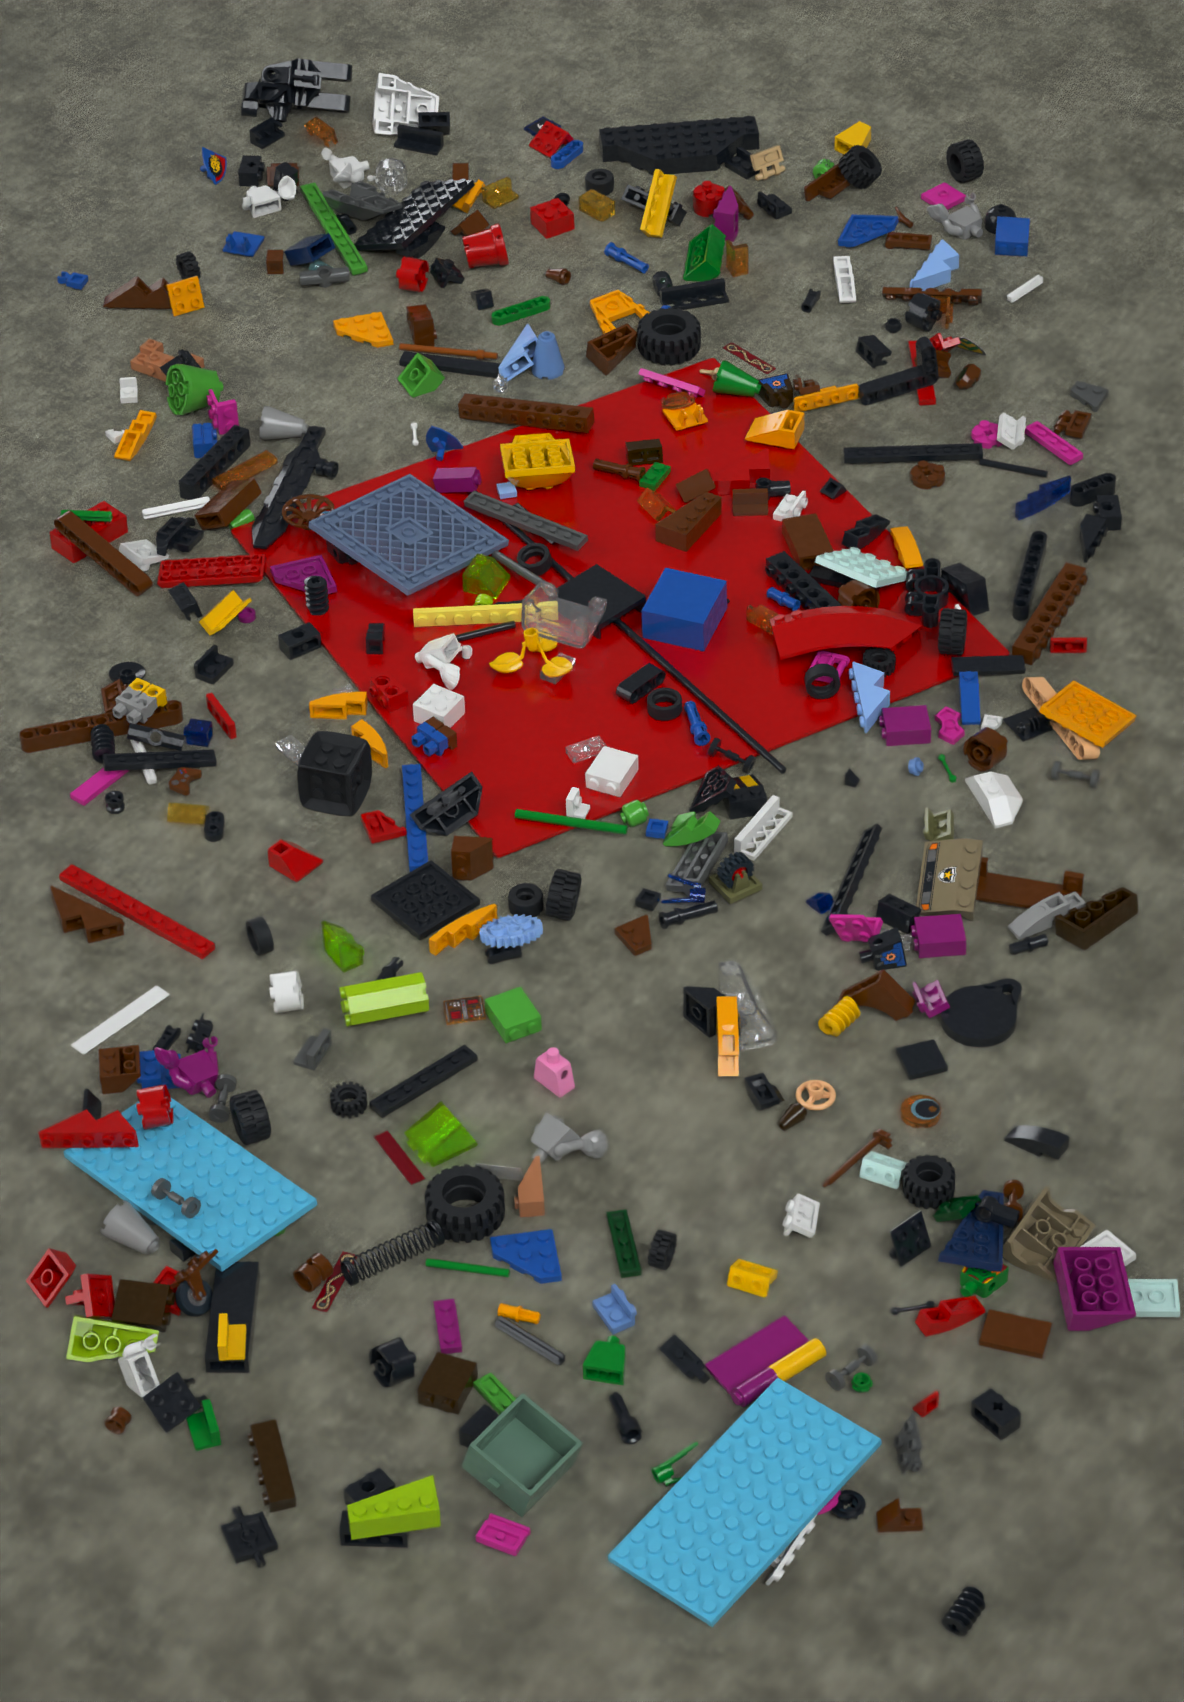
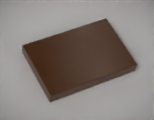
[979,1309,1052,1359]

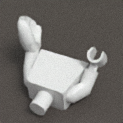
[321,148,370,189]
[242,175,297,218]
[415,633,472,691]
[118,1334,161,1397]

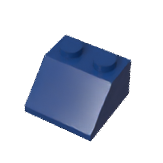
[995,216,1030,257]

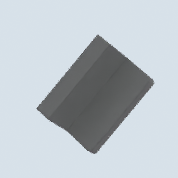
[294,1028,332,1071]

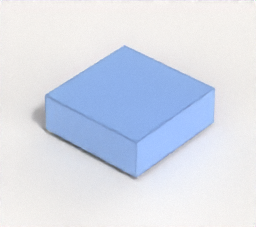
[496,482,517,499]

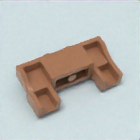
[130,338,205,382]

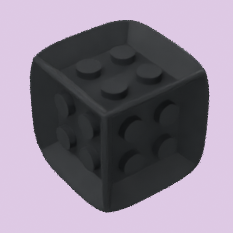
[297,731,372,816]

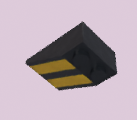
[723,774,767,820]

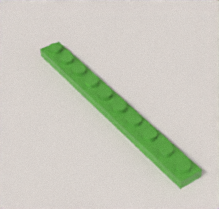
[300,182,368,275]

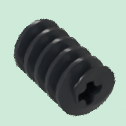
[304,576,329,615]
[90,724,116,764]
[941,1586,986,1637]

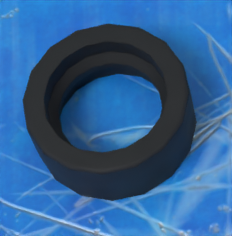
[517,543,552,576]
[804,664,841,699]
[647,688,682,721]
[245,916,274,956]

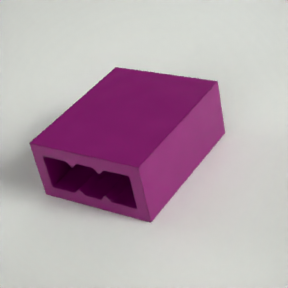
[879,705,931,746]
[910,914,966,958]

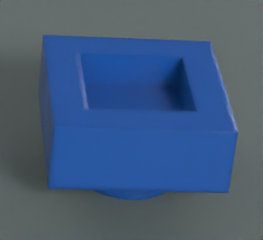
[646,819,668,839]

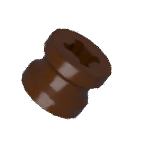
[104,1407,132,1434]

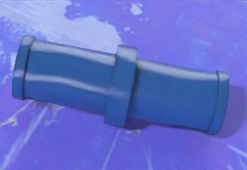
[766,587,801,611]

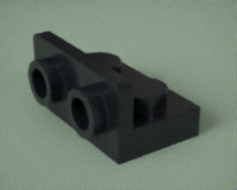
[725,147,760,179]
[757,191,792,220]
[194,645,234,685]

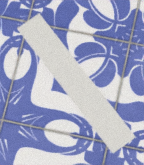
[71,985,170,1055]

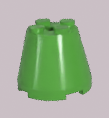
[166,364,223,415]

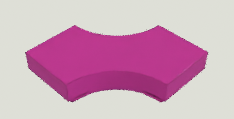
[935,706,965,745]

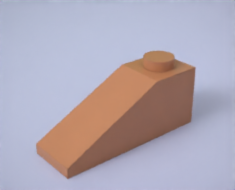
[514,1156,545,1217]

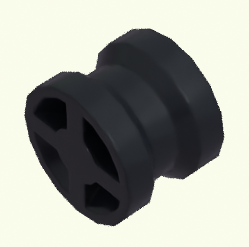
[105,791,125,814]

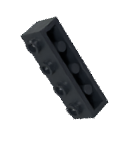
[621,185,687,226]

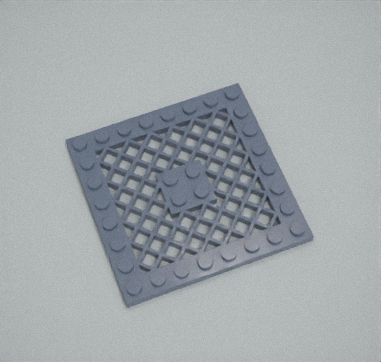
[308,474,509,596]

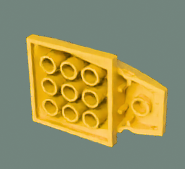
[500,433,575,490]

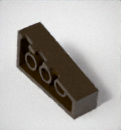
[1055,887,1138,951]
[247,1419,296,1513]

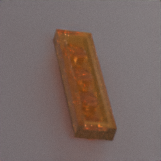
[212,450,278,490]

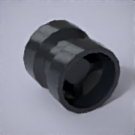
[315,458,339,479]

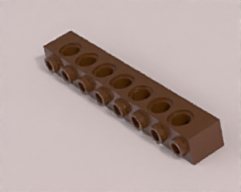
[458,393,595,433]
[1012,562,1088,666]

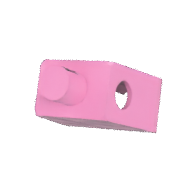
[534,1047,575,1098]

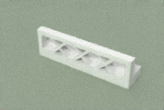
[734,795,793,861]

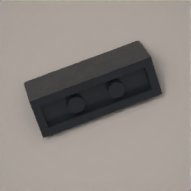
[394,124,444,155]

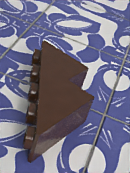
[103,276,172,309]
[50,885,125,944]

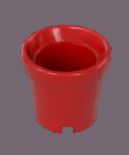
[462,223,509,269]

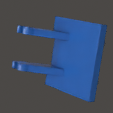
[223,231,265,257]

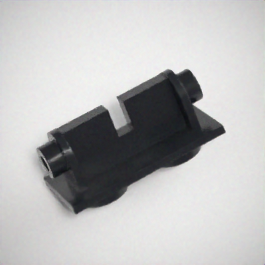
[185,1013,214,1053]

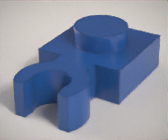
[57,271,89,290]

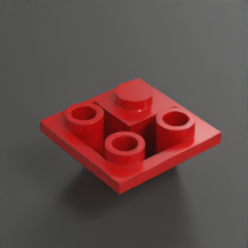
[267,839,323,883]

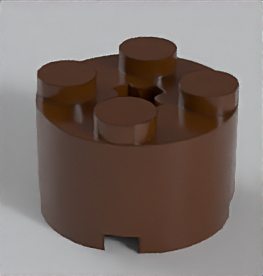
[838,579,880,608]
[963,727,1008,771]

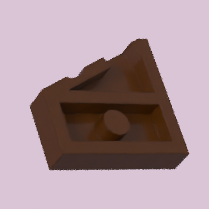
[614,914,652,956]

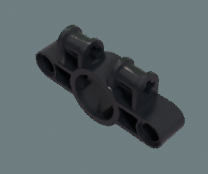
[904,558,949,628]

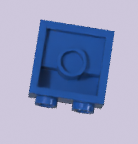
[137,1050,181,1089]

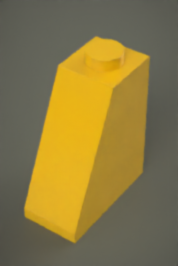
[834,121,871,154]

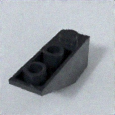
[1079,514,1108,563]

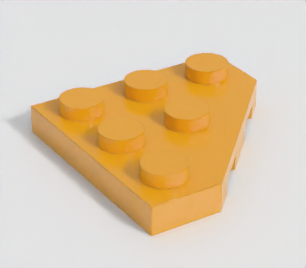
[333,312,393,348]

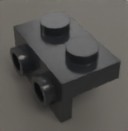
[430,258,465,288]

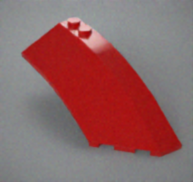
[770,606,923,660]

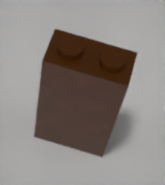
[194,478,262,530]
[782,513,834,570]

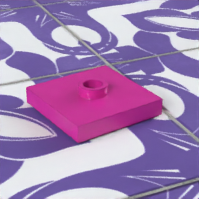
[921,182,966,210]

